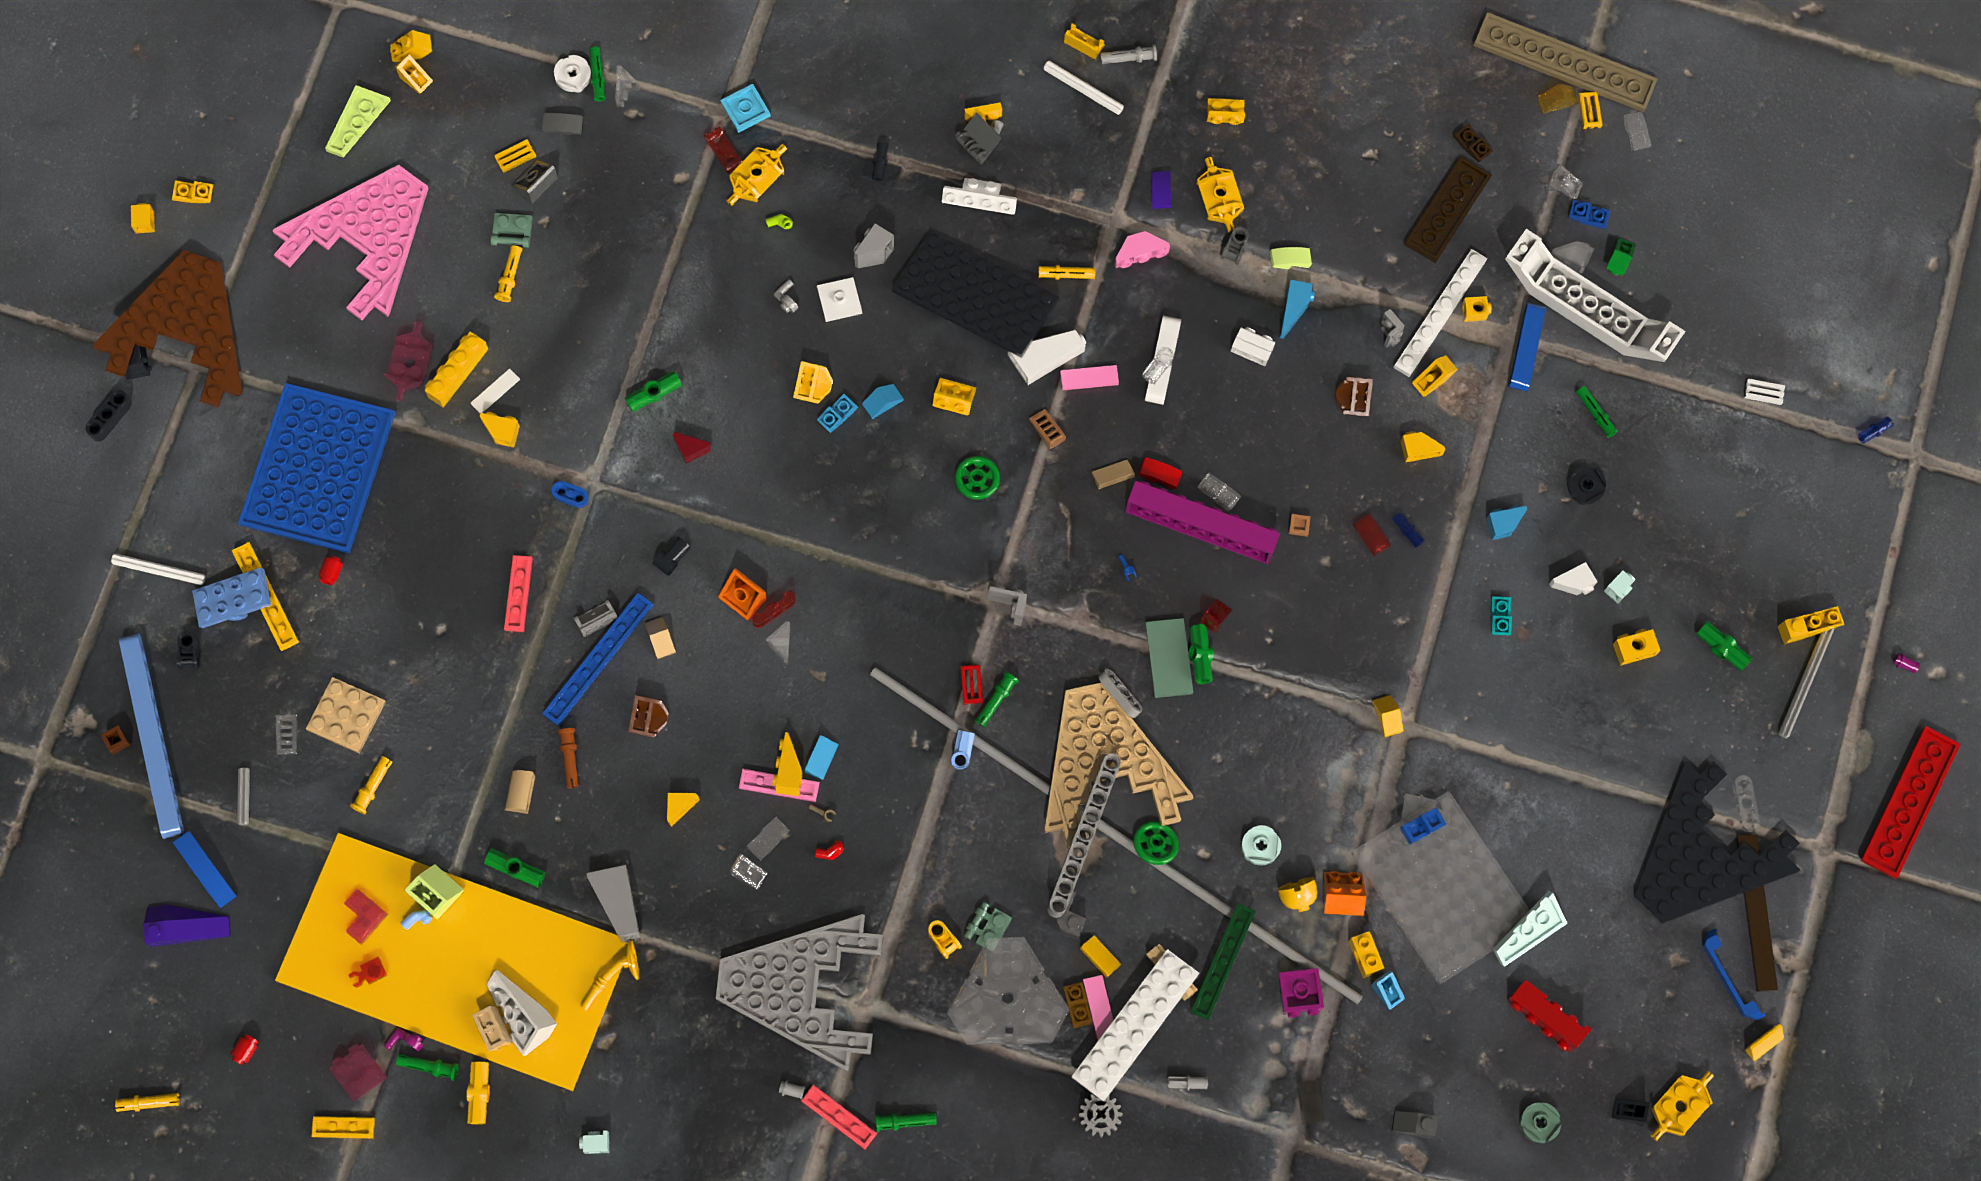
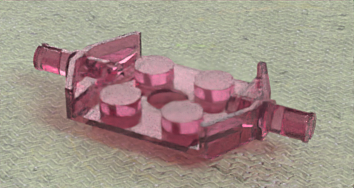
[385,321,433,401]

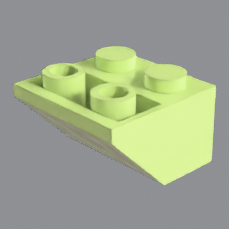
[405,864,464,920]

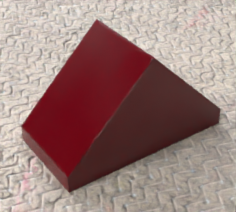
[673,432,711,464]

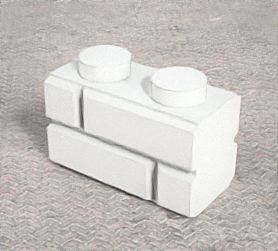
[1231,327,1275,366]

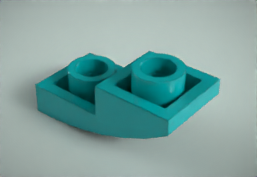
[1491,596,1512,636]

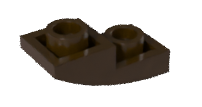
[1453,124,1493,162]

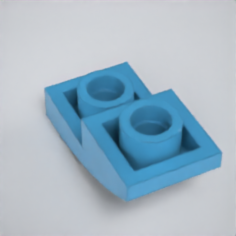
[817,394,858,433]

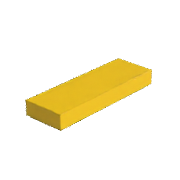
[312,1116,375,1139]

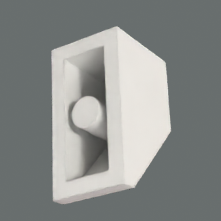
[1549,562,1597,595]

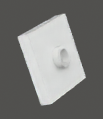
[817,277,862,322]

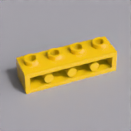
[425,331,488,408]

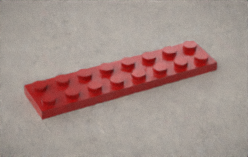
[1860,726,1961,879]

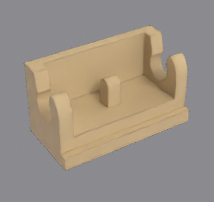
[472,1006,513,1051]

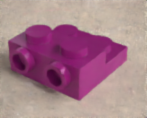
[1278,968,1324,1018]

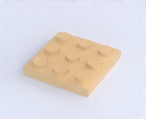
[306,677,386,754]

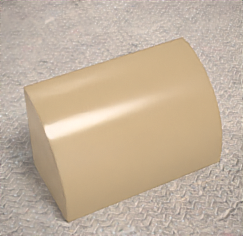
[505,770,535,814]

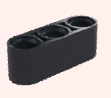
[85,390,132,442]

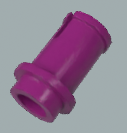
[1893,653,1920,674]

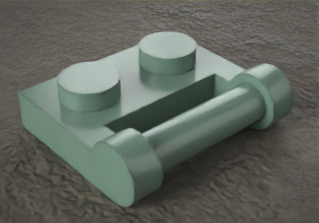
[491,213,533,248]

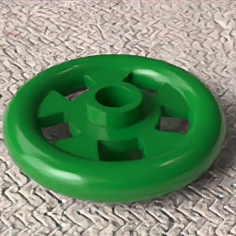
[955,456,1000,500]
[1133,821,1179,865]

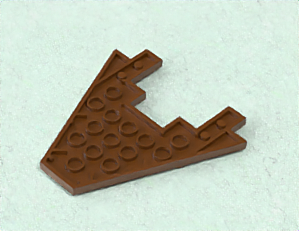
[93,250,242,408]

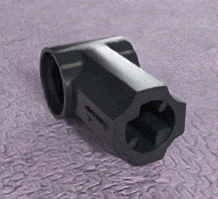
[652,537,691,576]

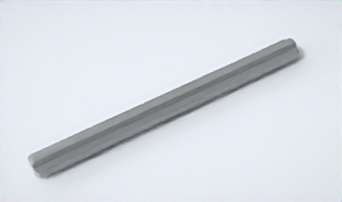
[1778,628,1835,738]

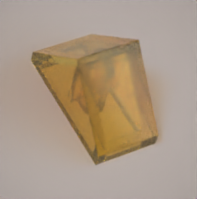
[1538,84,1579,113]

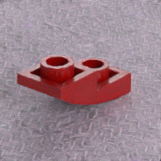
[1138,457,1182,490]

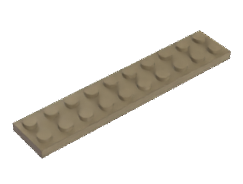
[1473,12,1658,112]

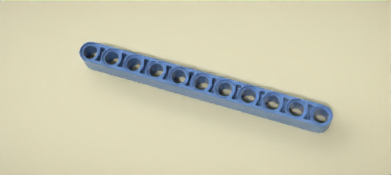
[119,633,184,839]

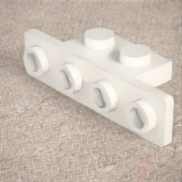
[942,178,1017,214]

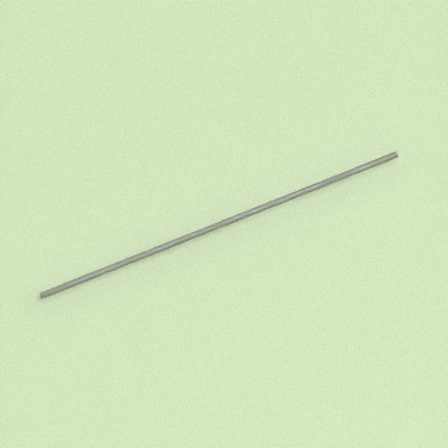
[870,667,1363,1005]

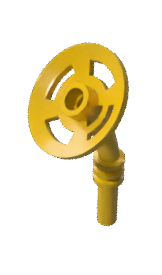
[581,940,639,1010]

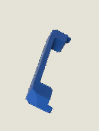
[1702,928,1765,1020]

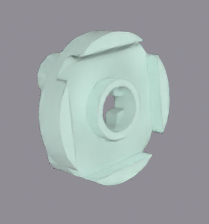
[1241,825,1281,866]

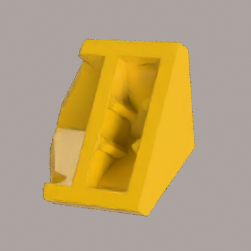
[793,361,833,403]

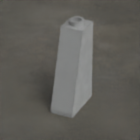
[587,865,640,943]

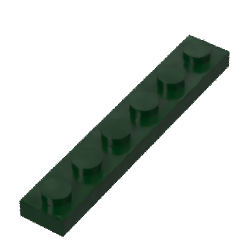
[1190,903,1256,1021]

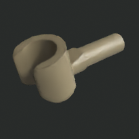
[809,804,836,822]

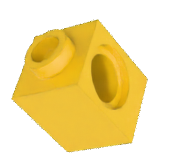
[131,203,155,233]
[1462,296,1491,322]

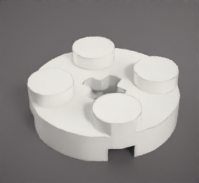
[554,55,591,93]

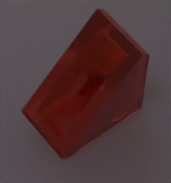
[1200,600,1232,634]

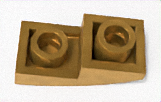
[1063,982,1093,1029]

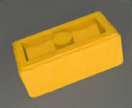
[1080,935,1121,978]
[1745,1024,1784,1061]

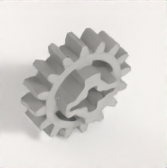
[1079,1094,1123,1138]

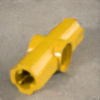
[467,1062,490,1124]

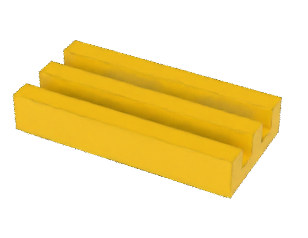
[1578,92,1602,129]
[494,140,536,173]

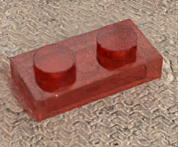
[1353,514,1391,556]

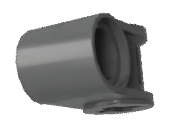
[1221,227,1249,265]

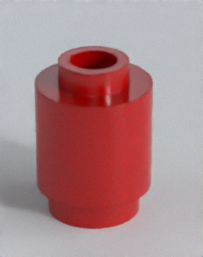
[319,556,343,586]
[230,1034,259,1065]

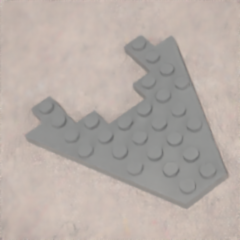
[716,914,883,1071]

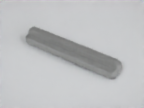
[237,768,250,826]

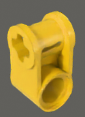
[928,920,962,959]

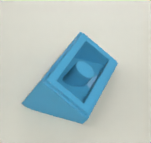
[805,735,839,780]

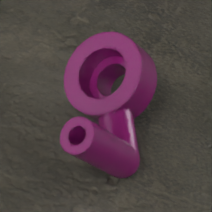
[384,1028,423,1052]

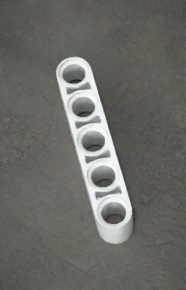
[1145,315,1181,405]

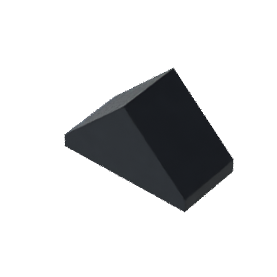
[1612,1099,1652,1126]

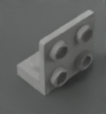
[988,585,1027,626]

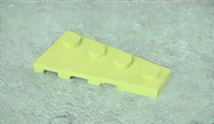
[325,85,391,158]

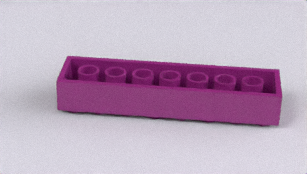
[1125,481,1280,565]

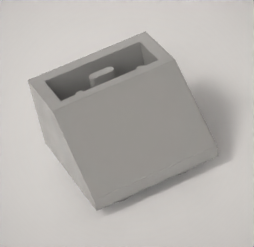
[853,224,894,268]

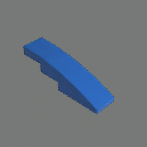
[173,831,237,908]

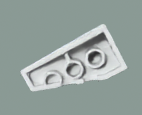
[487,970,557,1056]

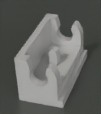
[574,600,618,637]

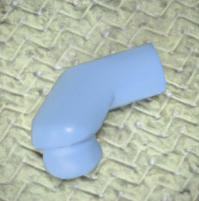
[401,910,432,930]

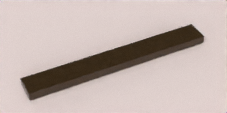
[1736,834,1778,992]

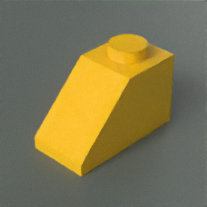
[1412,355,1458,397]
[1400,431,1445,462]

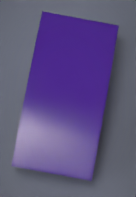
[1152,171,1171,209]

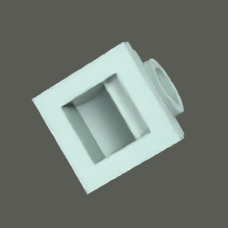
[1604,571,1635,604]
[579,1131,609,1154]

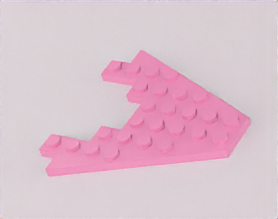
[273,165,429,321]

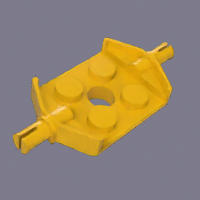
[726,144,787,206]
[1196,157,1244,234]
[1650,1071,1714,1141]

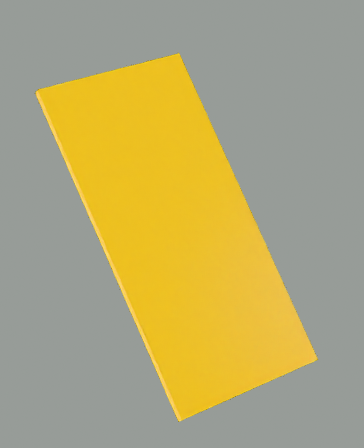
[275,833,628,1091]

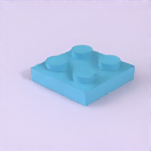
[720,84,771,133]

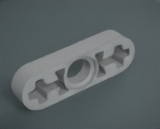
[1099,669,1143,718]

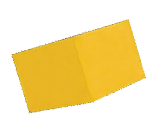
[396,54,433,94]
[1372,695,1403,737]
[667,793,700,827]

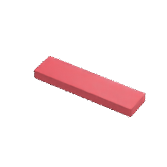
[504,555,533,632]
[801,1085,877,1150]

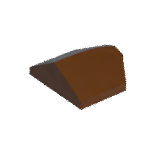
[1335,376,1373,416]
[628,694,669,737]

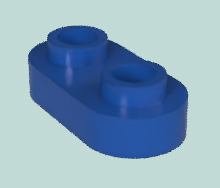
[551,481,589,508]

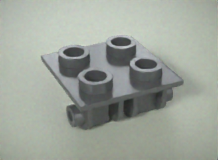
[955,113,1002,165]

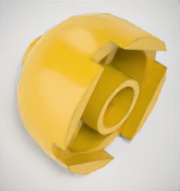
[1278,877,1318,912]

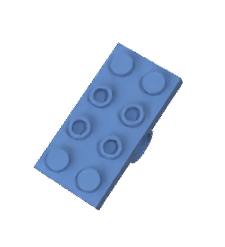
[192,568,271,628]

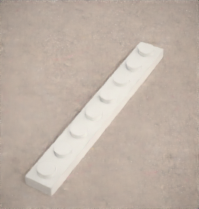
[1394,249,1488,377]

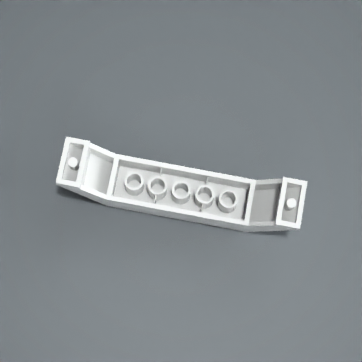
[1506,229,1685,362]

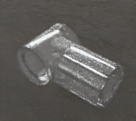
[1142,347,1174,385]

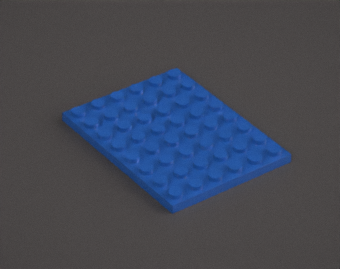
[238,383,396,554]

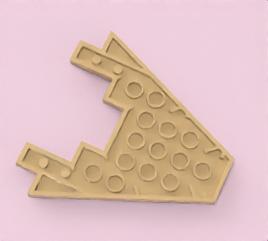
[1044,683,1193,848]

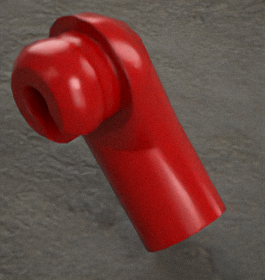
[815,841,844,860]

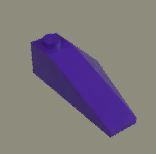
[144,905,231,947]

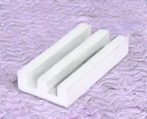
[1744,379,1785,405]

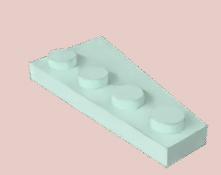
[1493,891,1567,967]

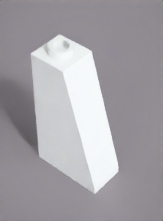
[1008,330,1086,385]

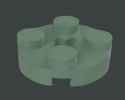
[1519,1102,1561,1144]

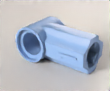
[951,730,975,769]

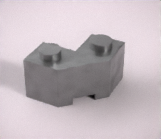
[1052,886,1086,940]

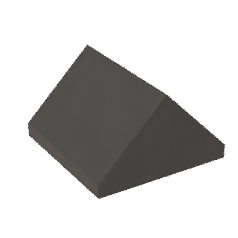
[511,160,558,204]

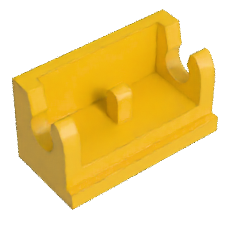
[1064,23,1105,60]

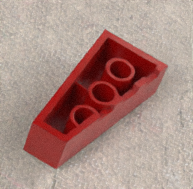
[1507,980,1592,1052]

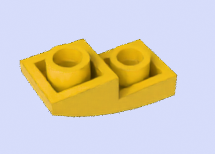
[172,180,213,203]

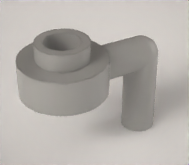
[774,279,798,313]

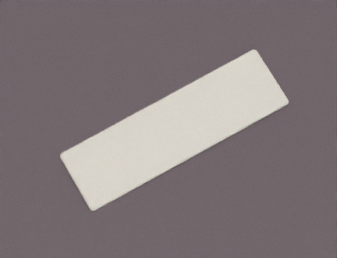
[471,369,520,413]

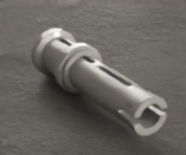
[1101,44,1157,64]

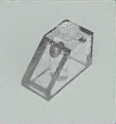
[1551,241,1594,274]

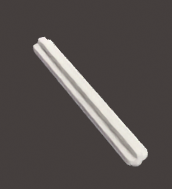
[1044,61,1124,115]
[111,553,206,585]

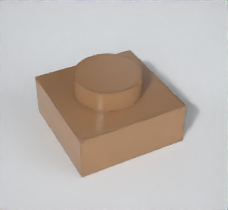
[1289,514,1311,537]

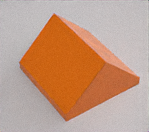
[718,568,767,620]

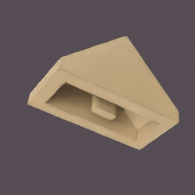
[645,617,676,659]

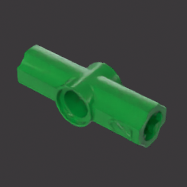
[624,371,683,412]
[1696,621,1753,672]
[1188,624,1214,684]
[484,848,545,888]

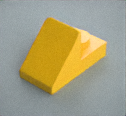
[964,102,1002,122]

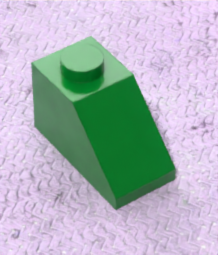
[1606,237,1636,276]

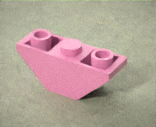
[1115,231,1170,268]

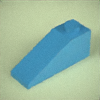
[1280,280,1315,339]

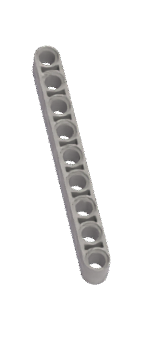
[1047,753,1121,918]

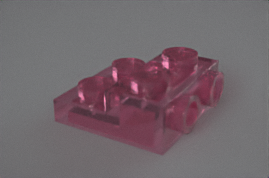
[329,1044,388,1102]

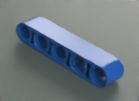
[1509,303,1546,392]

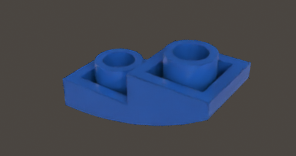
[1569,200,1610,229]

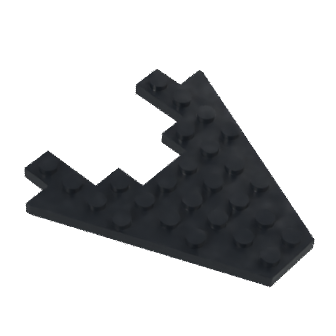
[1634,761,1801,924]

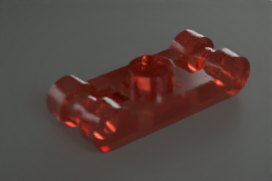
[703,126,743,174]
[752,591,796,629]

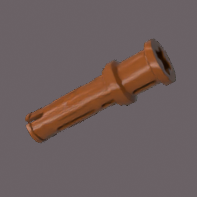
[558,728,579,788]

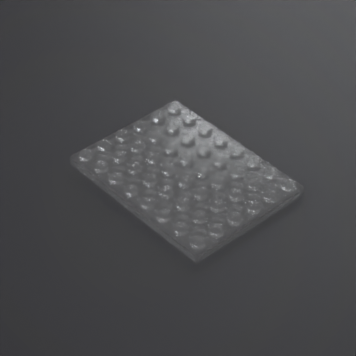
[1351,791,1530,985]

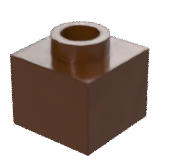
[101,725,131,755]

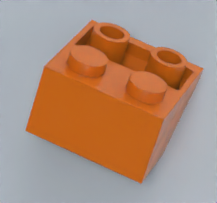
[1323,871,1366,916]

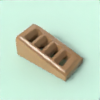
[1029,409,1066,450]

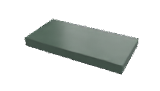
[1145,618,1193,698]

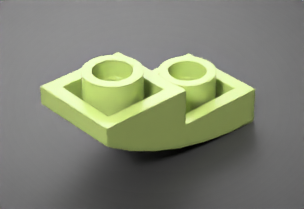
[1270,247,1312,269]

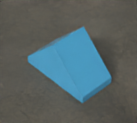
[862,384,904,419]
[1371,970,1405,1010]

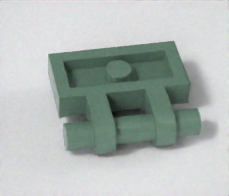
[964,902,1012,953]

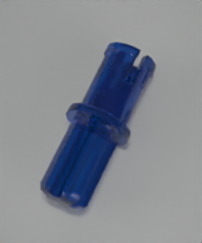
[1858,416,1894,444]
[1393,513,1425,548]

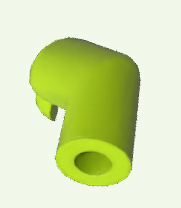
[765,214,793,229]

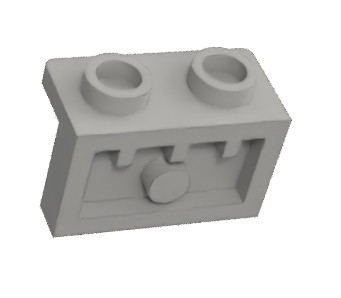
[1381,309,1405,348]

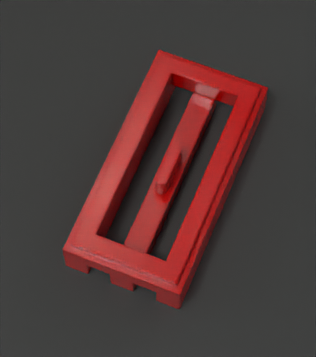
[961,665,983,705]

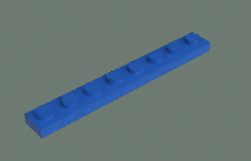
[542,593,654,726]

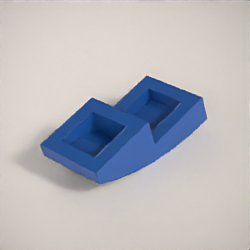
[1400,807,1447,845]

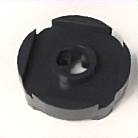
[1567,466,1606,505]

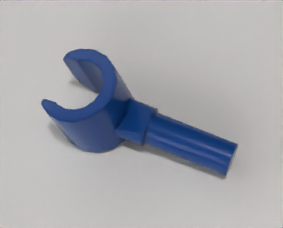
[1119,555,1137,581]

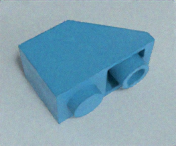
[1486,505,1527,540]

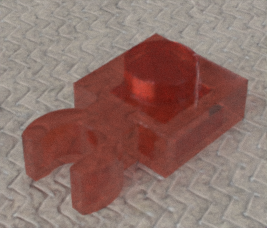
[348,957,388,988]

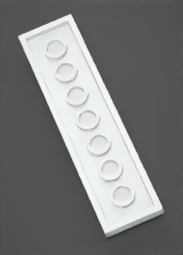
[1072,949,1199,1102]

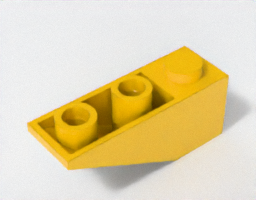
[1778,606,1844,644]
[772,732,802,797]

